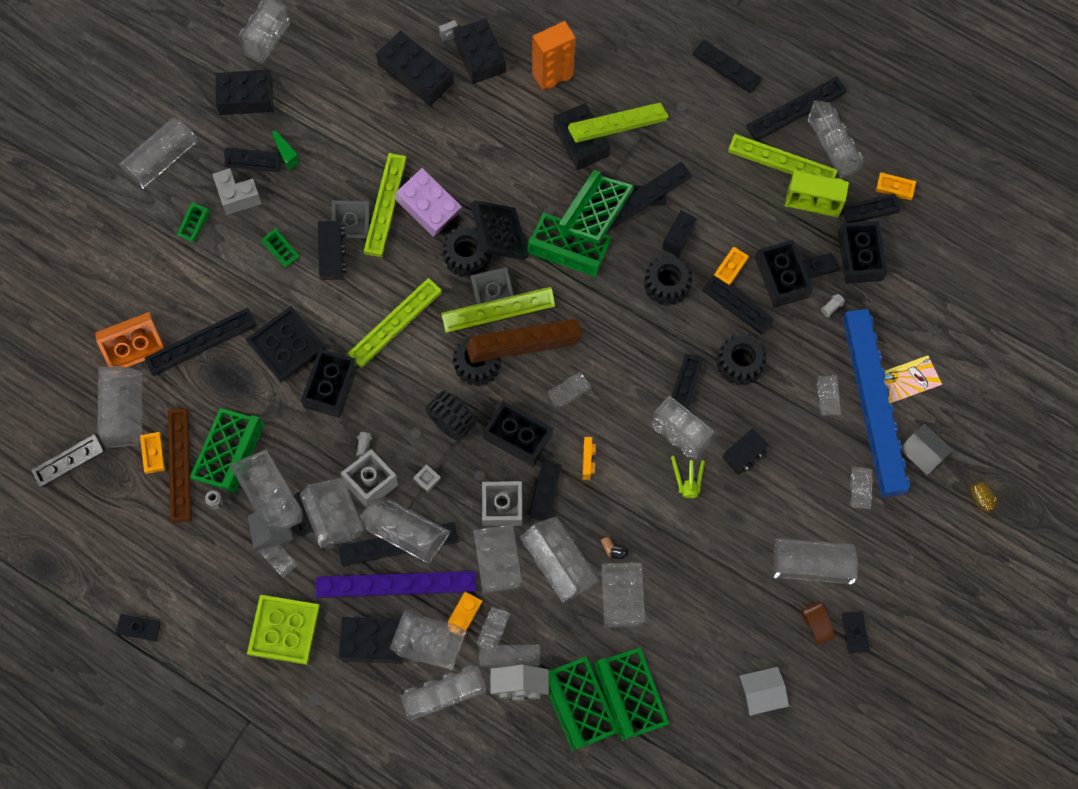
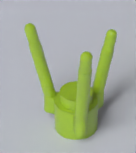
[671,456,705,498]

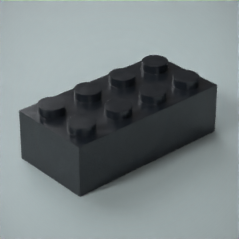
[376,30,454,106]

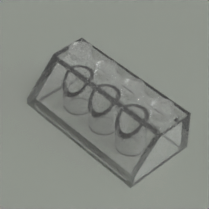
[808,100,863,178]
[118,118,197,189]
[97,366,142,448]
[230,450,302,530]
[360,497,450,564]
[520,517,600,603]
[773,538,858,584]
[400,665,487,721]

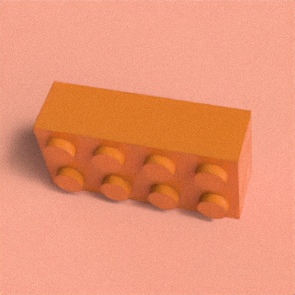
[532,21,576,91]

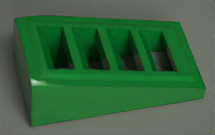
[272,130,300,171]
[177,202,211,243]
[261,228,300,268]

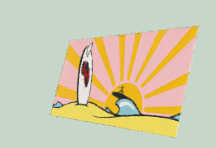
[884,356,942,404]

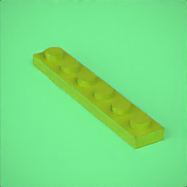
[568,102,669,143]
[728,134,838,179]
[364,153,407,257]
[347,278,442,368]
[441,287,555,333]

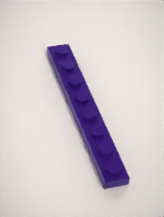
[316,571,476,598]

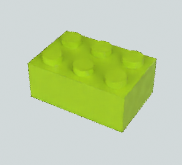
[785,170,849,217]

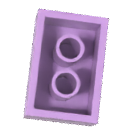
[395,168,462,237]

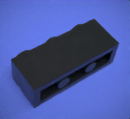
[318,220,347,280]

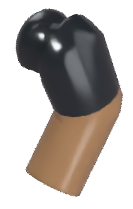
[601,537,628,560]

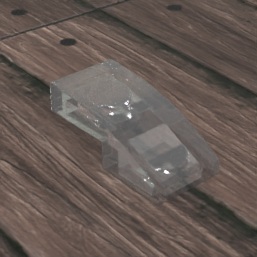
[546,372,591,409]
[817,376,841,416]
[850,467,872,509]
[258,544,297,578]
[476,607,510,652]

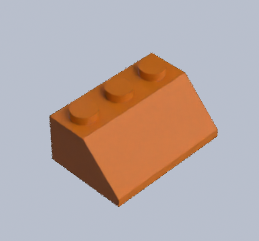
[95,312,164,373]

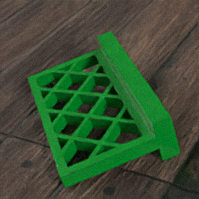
[559,170,634,243]
[527,212,612,277]
[190,408,265,494]
[594,647,669,742]
[548,656,619,752]

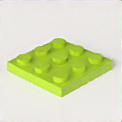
[247,595,320,665]

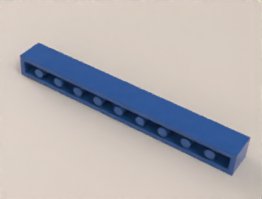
[843,309,910,498]

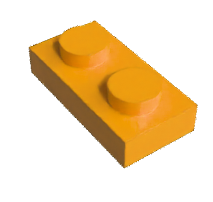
[875,172,916,200]
[714,247,749,286]
[140,432,165,474]
[582,437,596,480]
[445,592,482,637]

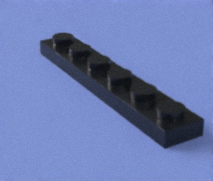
[746,77,847,141]
[591,161,692,233]
[145,307,257,376]
[338,522,459,567]

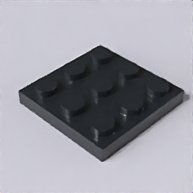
[470,200,529,260]
[245,306,326,383]

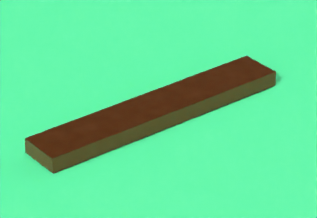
[168,408,192,523]

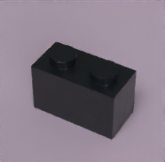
[662,210,697,257]
[722,428,769,474]

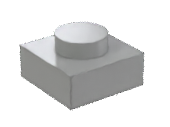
[439,20,458,42]
[413,464,441,493]

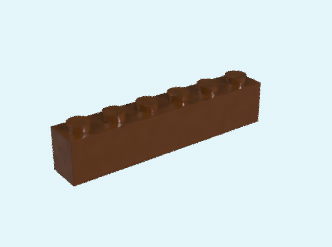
[466,318,583,363]

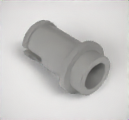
[821,294,845,318]
[356,432,373,457]
[205,491,223,509]

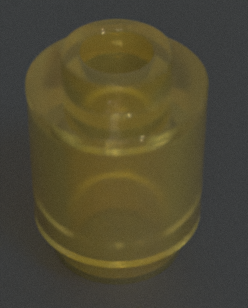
[970,482,998,512]

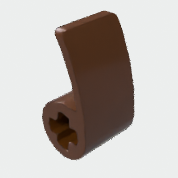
[801,601,835,645]

